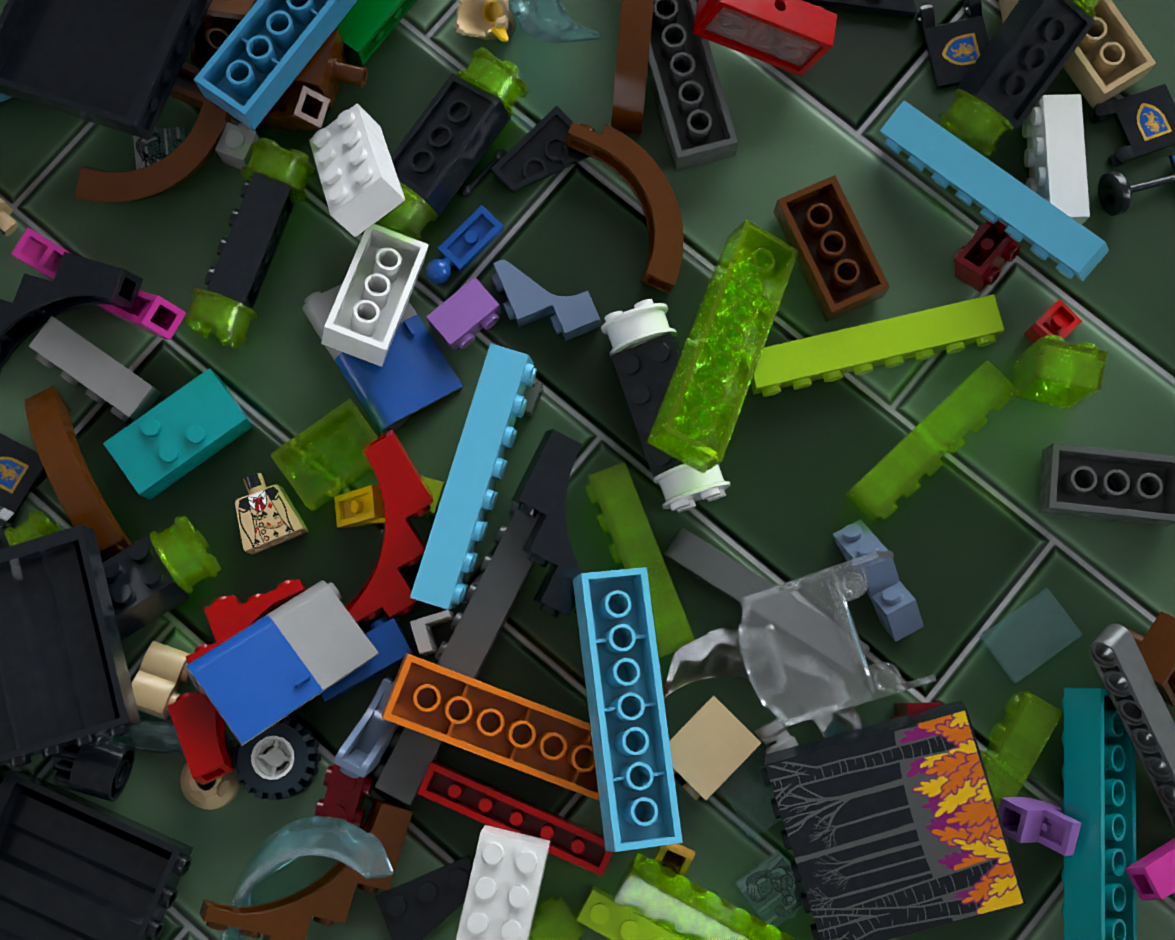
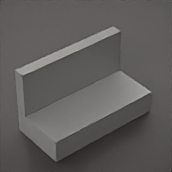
[410,610,455,656]

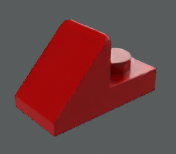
[1024,299,1082,355]

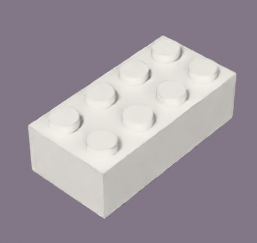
[1022,94,1090,225]
[309,103,405,237]
[321,224,429,367]
[456,825,551,940]

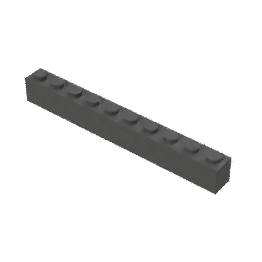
[374,502,539,805]

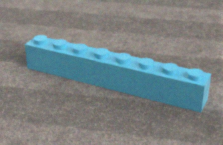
[880,101,1109,281]

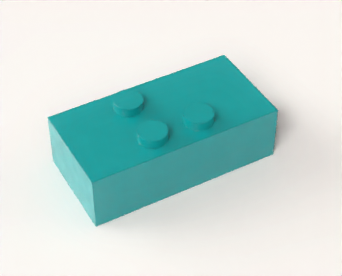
[103,368,254,500]

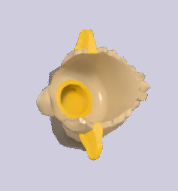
[454,0,517,42]

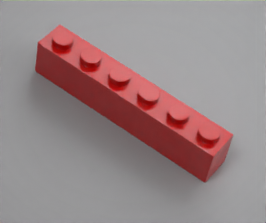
[417,760,613,877]

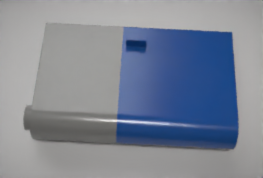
[302,283,463,435]
[185,580,379,746]

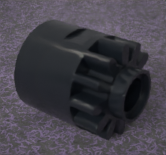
[53,736,135,802]

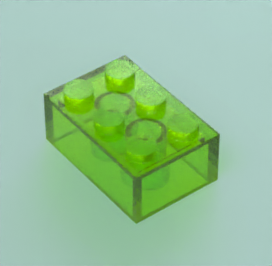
[1008,335,1108,409]
[270,398,379,512]

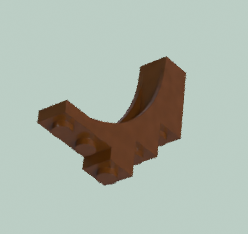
[199,798,413,940]

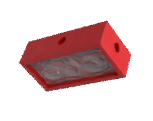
[693,0,837,76]

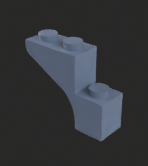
[491,260,600,341]
[833,519,924,642]
[333,675,401,778]

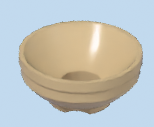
[180,754,241,810]

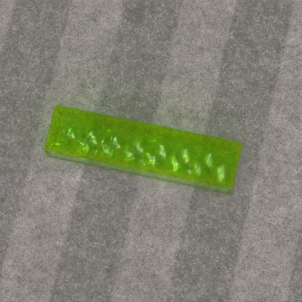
[647,219,799,473]

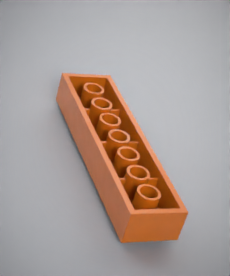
[380,653,600,801]

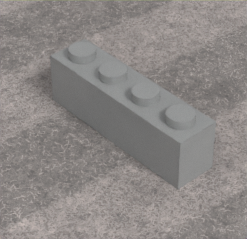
[29,316,161,422]

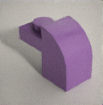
[998,797,1081,856]

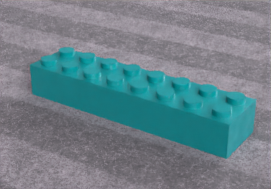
[1061,688,1137,940]

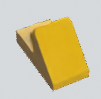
[334,485,385,528]

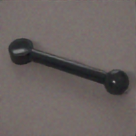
[459,149,507,197]

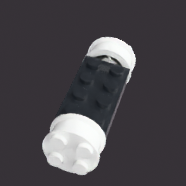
[601,299,731,513]

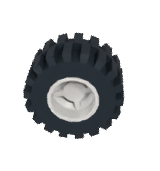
[231,717,321,800]

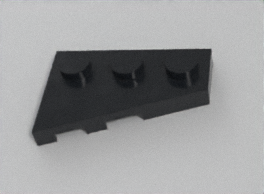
[490,105,591,193]
[375,855,473,940]

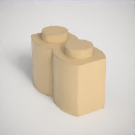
[131,641,190,720]

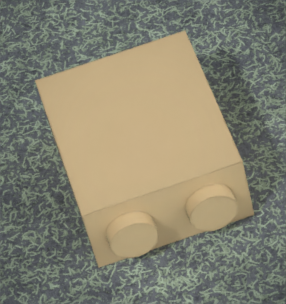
[669,695,761,801]

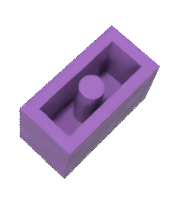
[426,277,501,352]

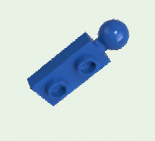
[426,205,504,284]

